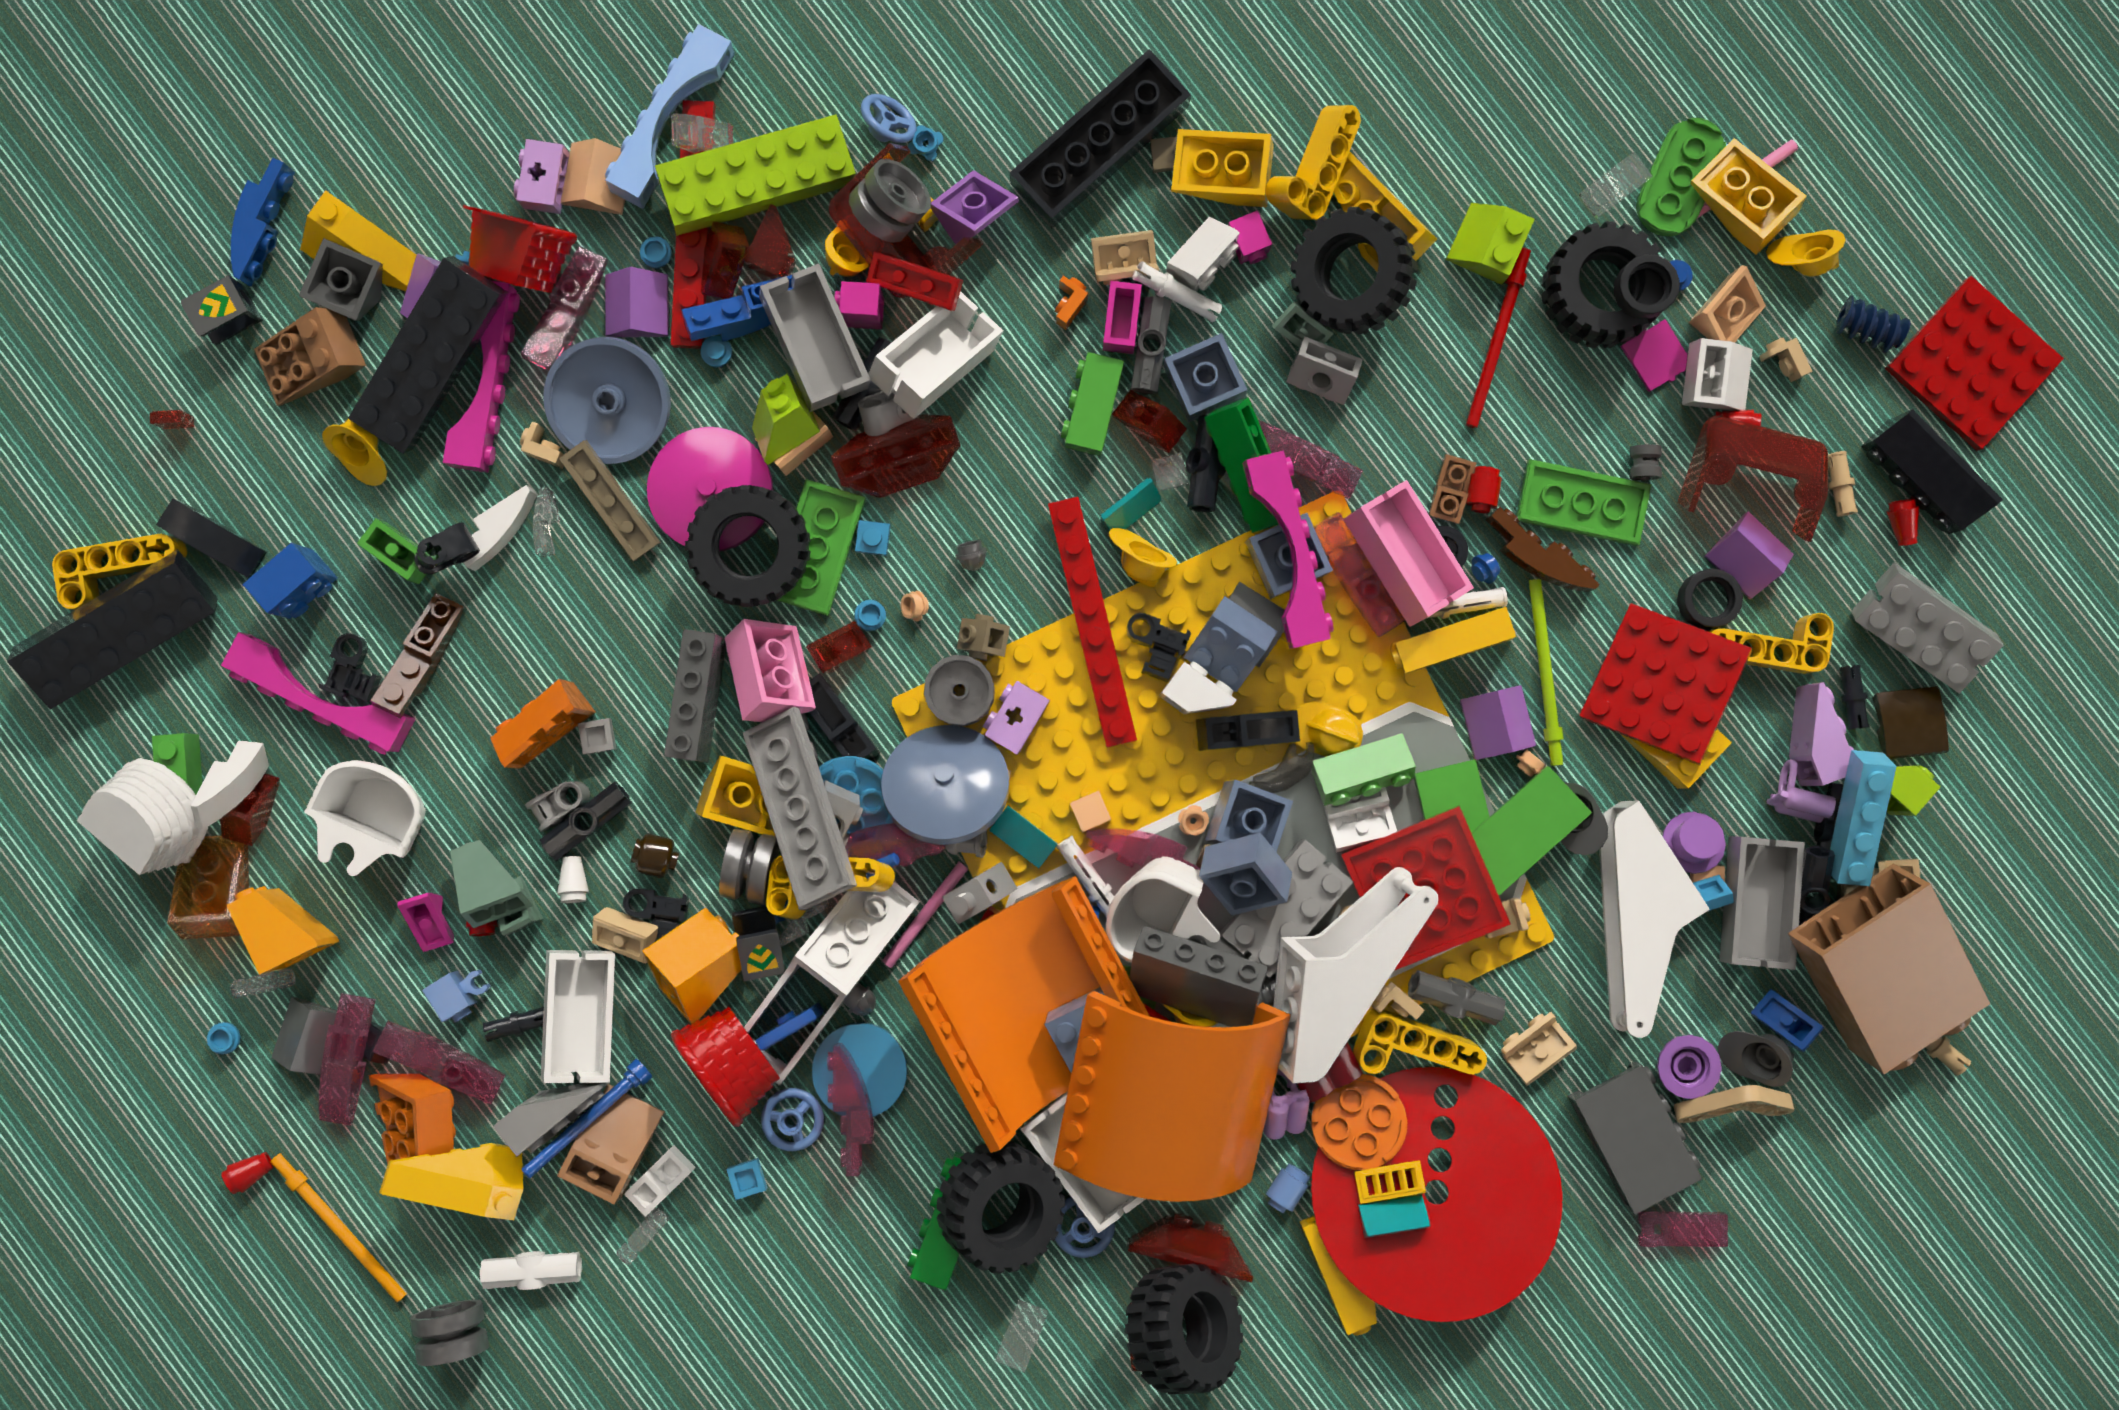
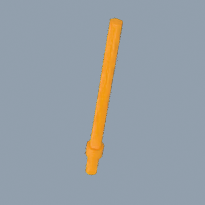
[270,1153,407,1303]

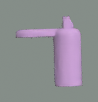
[1766,759,1836,823]
[1263,1068,1310,1140]

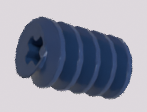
[1836,295,1911,354]

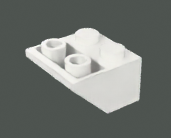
[1166,217,1240,291]
[1682,338,1753,411]
[1159,661,1237,714]

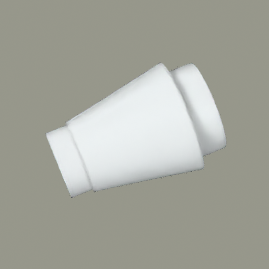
[557,856,589,903]

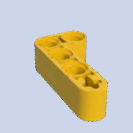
[1266,105,1361,220]
[52,534,187,610]
[1708,613,1834,674]
[766,856,895,920]
[1353,1009,1487,1075]

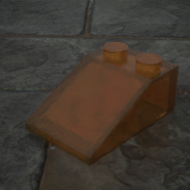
[167,834,249,939]

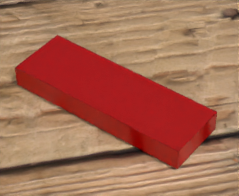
[866,251,963,311]

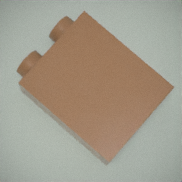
[1788,863,1990,1075]

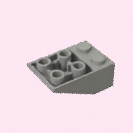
[493,1082,610,1156]

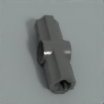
[1131,296,1172,395]
[1408,970,1506,1026]

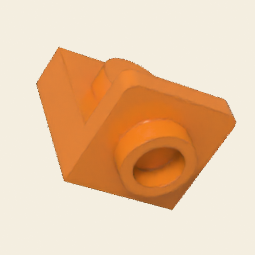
[1055,276,1088,330]

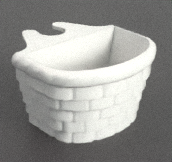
[77,758,208,875]
[304,760,426,876]
[1106,856,1220,963]

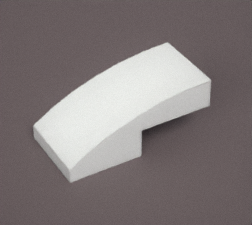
[624,1145,696,1217]

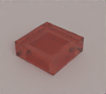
[150,410,194,429]

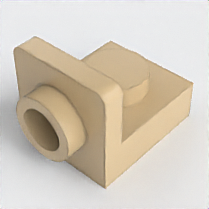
[1759,337,1812,382]
[520,422,564,469]
[1485,898,1531,938]
[1371,982,1425,1020]

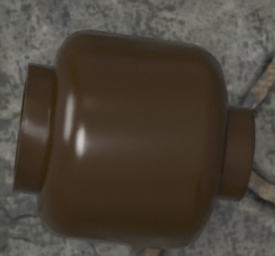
[630,833,679,878]

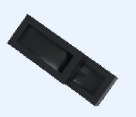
[156,498,267,578]
[809,673,881,761]
[1196,710,1300,751]

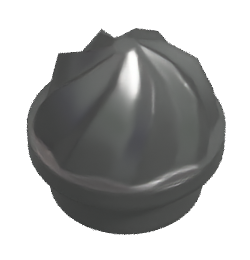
[956,540,987,571]
[843,983,876,1016]

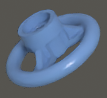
[860,94,917,143]
[761,1088,824,1151]
[1055,1197,1115,1258]

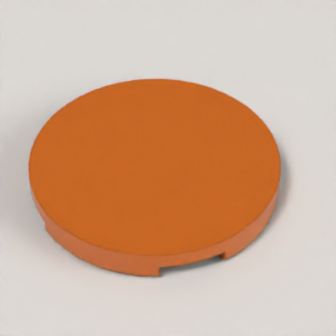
[1311,1074,1407,1171]

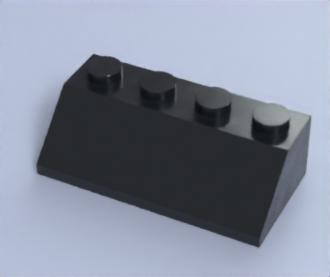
[1861,409,2003,534]

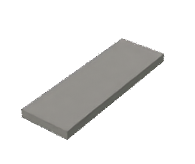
[743,707,857,910]

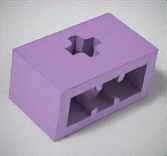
[514,139,570,214]
[983,681,1050,755]

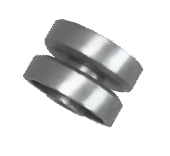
[849,159,931,243]
[924,655,995,726]
[719,828,779,905]
[410,1300,489,1366]

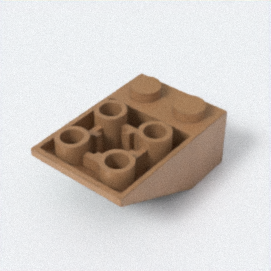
[254,307,366,406]
[557,1084,664,1205]

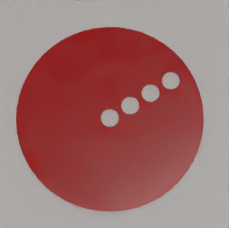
[1311,1067,1563,1322]

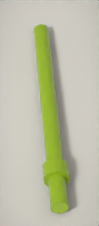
[1529,579,1564,766]

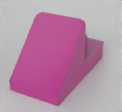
[397,892,454,952]

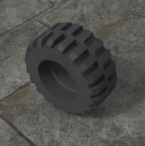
[1290,207,1418,335]
[1541,221,1666,348]
[685,485,811,607]
[936,1141,1065,1274]
[1125,1263,1243,1394]

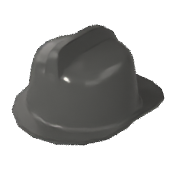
[1561,782,1608,855]
[1718,1031,1794,1087]

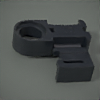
[1126,613,1191,682]
[318,633,382,703]
[623,889,689,942]

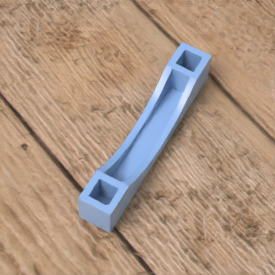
[605,24,734,209]

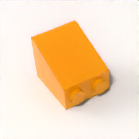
[226,886,340,975]
[642,908,742,1025]

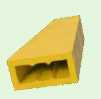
[1391,607,1516,674]
[1299,1216,1377,1336]

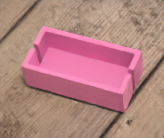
[1343,480,1474,627]

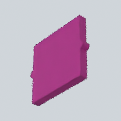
[1620,319,1688,392]

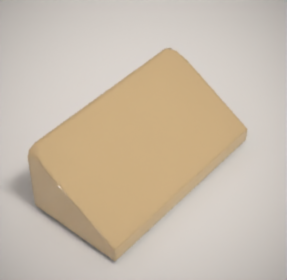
[592,907,658,964]

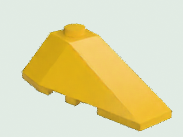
[1334,152,1437,272]
[300,190,416,291]
[695,755,775,836]
[379,1143,523,1221]

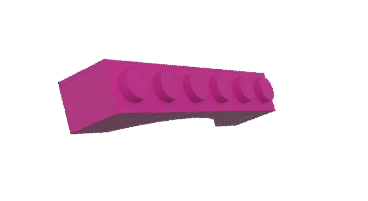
[443,281,520,473]
[1242,450,1334,649]
[221,632,416,755]

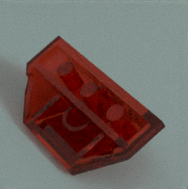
[831,414,961,498]
[1127,1213,1253,1283]

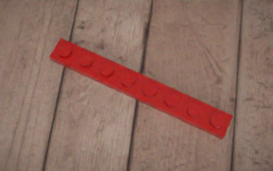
[671,100,716,349]
[1048,497,1137,748]

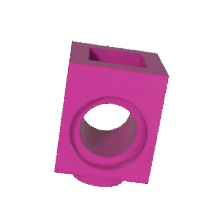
[1228,210,1272,264]

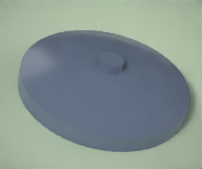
[543,337,671,464]
[881,725,1010,845]

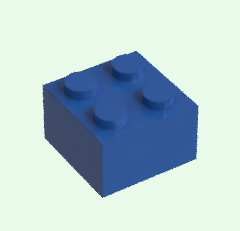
[242,542,338,619]

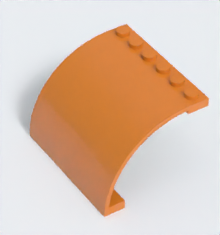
[898,876,1149,1153]
[1053,991,1291,1202]

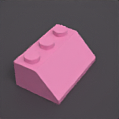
[724,619,816,722]

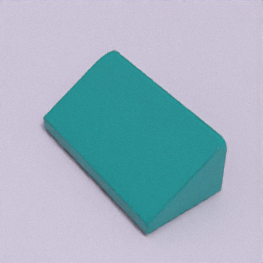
[1100,478,1161,531]
[989,805,1058,868]
[1358,1195,1430,1238]

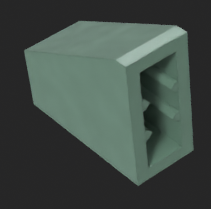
[450,840,533,928]

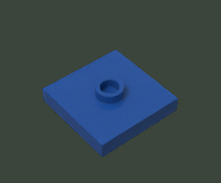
[755,1002,824,1050]

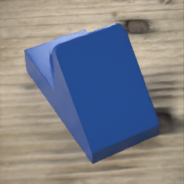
[1751,989,1824,1052]

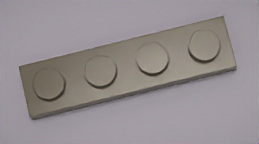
[559,440,661,561]

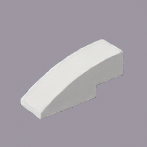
[463,485,537,571]
[191,741,269,829]

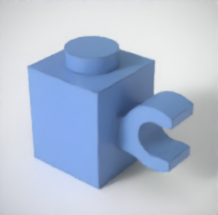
[422,970,491,1023]

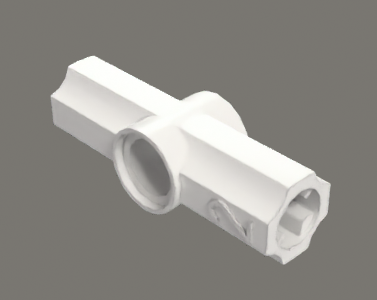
[480,1251,582,1290]

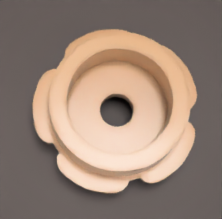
[900,591,929,621]
[1516,749,1546,777]
[1178,805,1209,836]

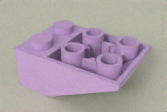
[1789,682,1854,786]

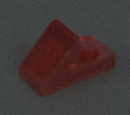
[806,621,872,674]

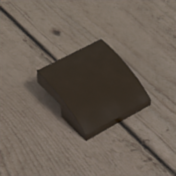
[1872,686,1949,759]

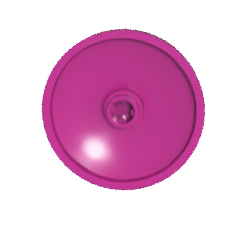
[647,427,773,551]

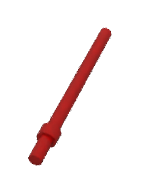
[1465,247,1531,428]

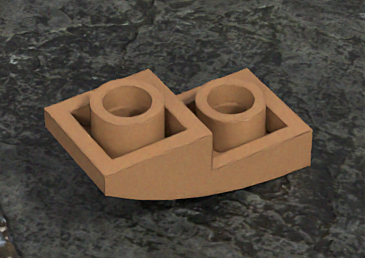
[1429,454,1476,524]

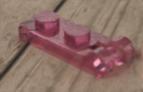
[1638,1212,1728,1247]

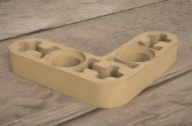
[1674,1085,1794,1123]

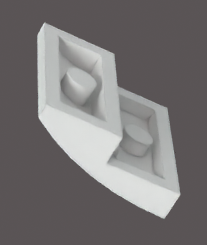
[1323,787,1397,853]

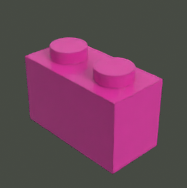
[835,281,884,330]
[1103,281,1142,354]

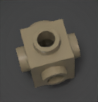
[957,614,1010,661]

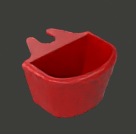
[462,205,577,293]
[671,1006,780,1127]

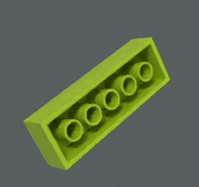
[655,114,856,236]

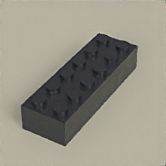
[1010,49,1191,229]
[348,256,508,454]
[7,549,218,710]

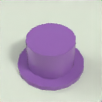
[1662,812,1726,874]
[1657,1035,1722,1099]

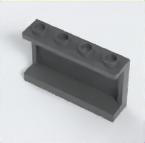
[664,629,726,763]
[1130,926,1267,1027]
[1567,1062,1702,1214]

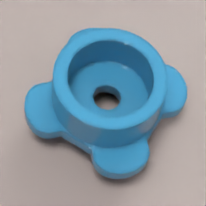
[908,125,944,161]

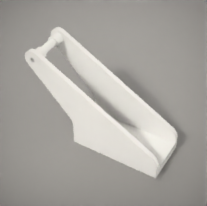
[1599,801,1710,1038]
[1273,867,1438,1083]
[744,875,920,1086]

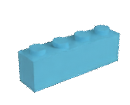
[1830,750,1897,886]

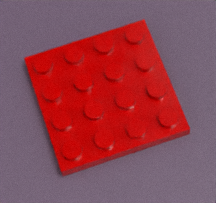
[1884,276,2064,451]
[1579,603,1752,766]
[1342,805,1511,971]

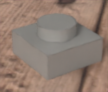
[578,718,616,755]

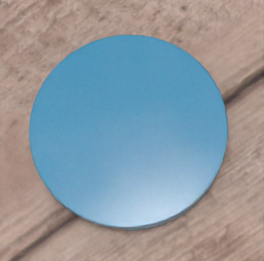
[819,756,893,848]
[812,1022,907,1119]

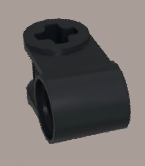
[414,522,480,575]

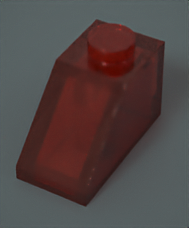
[744,204,796,279]
[701,221,749,299]
[1112,390,1187,453]
[220,774,280,846]

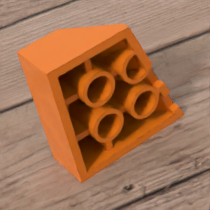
[490,679,596,769]
[368,1074,456,1165]

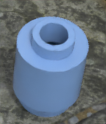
[1266,1163,1310,1213]

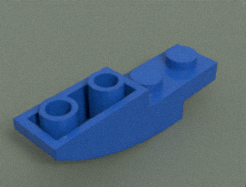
[231,158,295,287]
[682,275,793,342]

